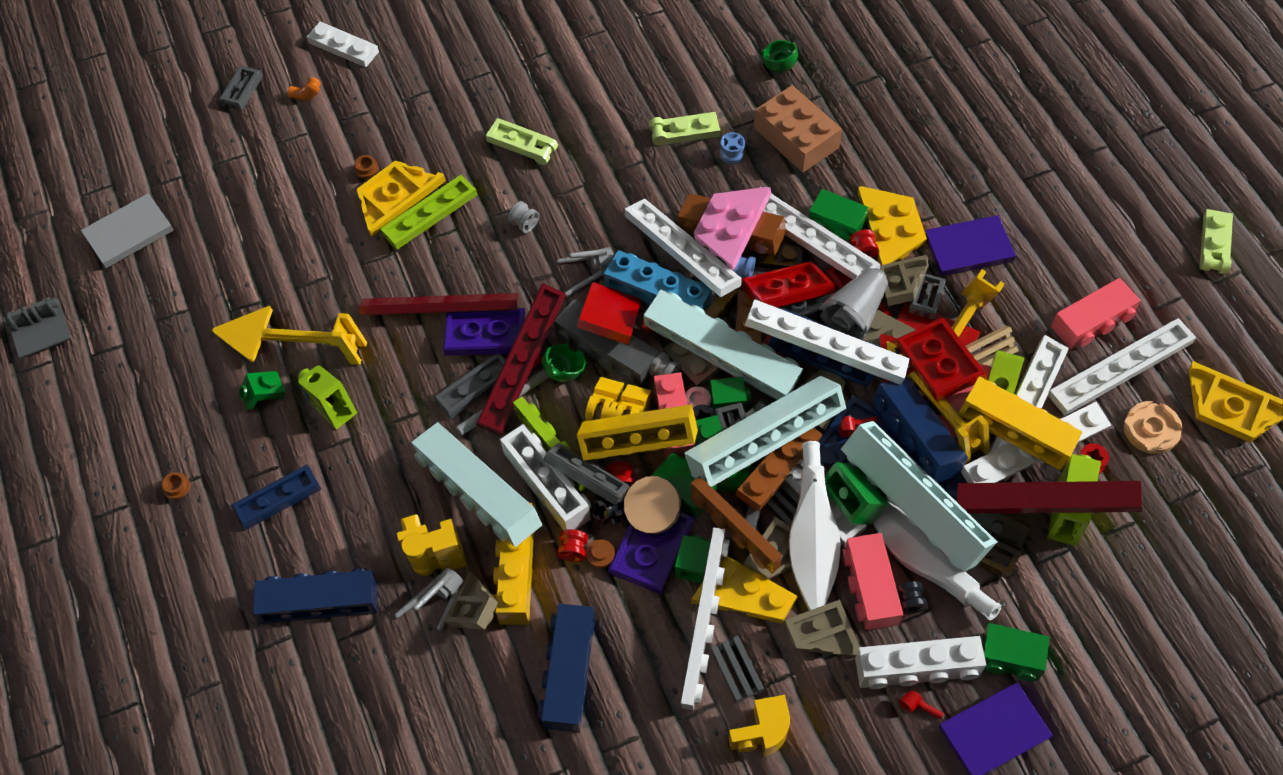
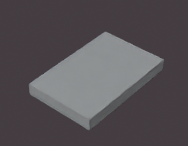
[81,193,174,268]

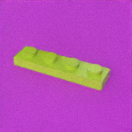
[380,175,477,250]
[513,397,586,492]

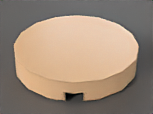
[1123,401,1182,454]
[624,476,681,534]

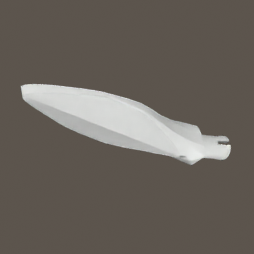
[788,441,841,611]
[873,501,1001,620]

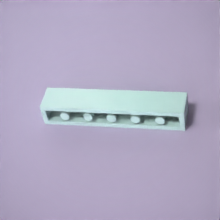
[644,290,803,400]
[684,376,846,487]
[841,421,997,572]
[411,422,542,547]

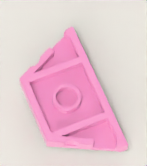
[694,187,771,270]

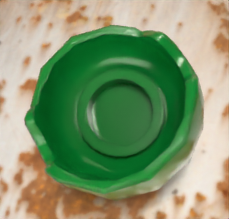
[762,40,798,73]
[542,343,586,383]

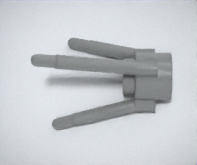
[557,247,614,297]
[394,568,463,631]

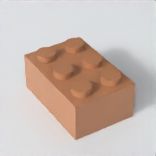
[754,85,842,173]

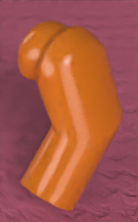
[287,77,320,101]

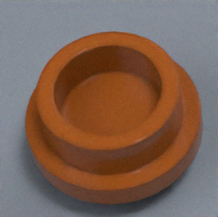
[353,155,379,179]
[161,472,191,500]
[586,539,615,568]

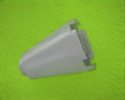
[819,268,888,339]

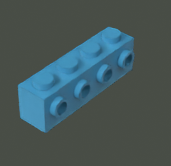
[604,250,712,310]

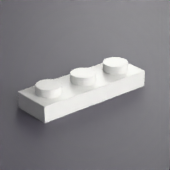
[307,22,379,67]

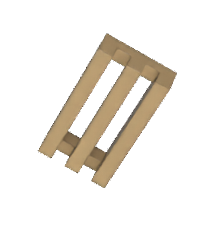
[966,326,1018,366]

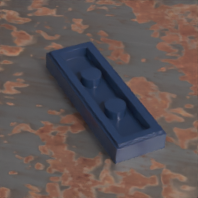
[232,464,321,530]

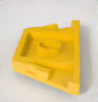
[357,161,446,237]
[857,186,927,265]
[1188,361,1283,443]

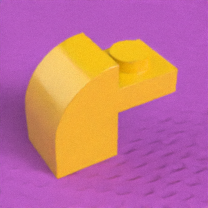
[729,695,790,757]

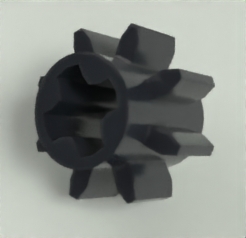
[590,494,625,526]

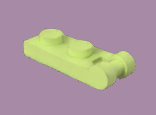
[649,112,720,145]
[486,118,558,165]
[1200,209,1233,275]

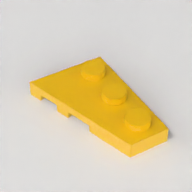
[691,556,797,624]

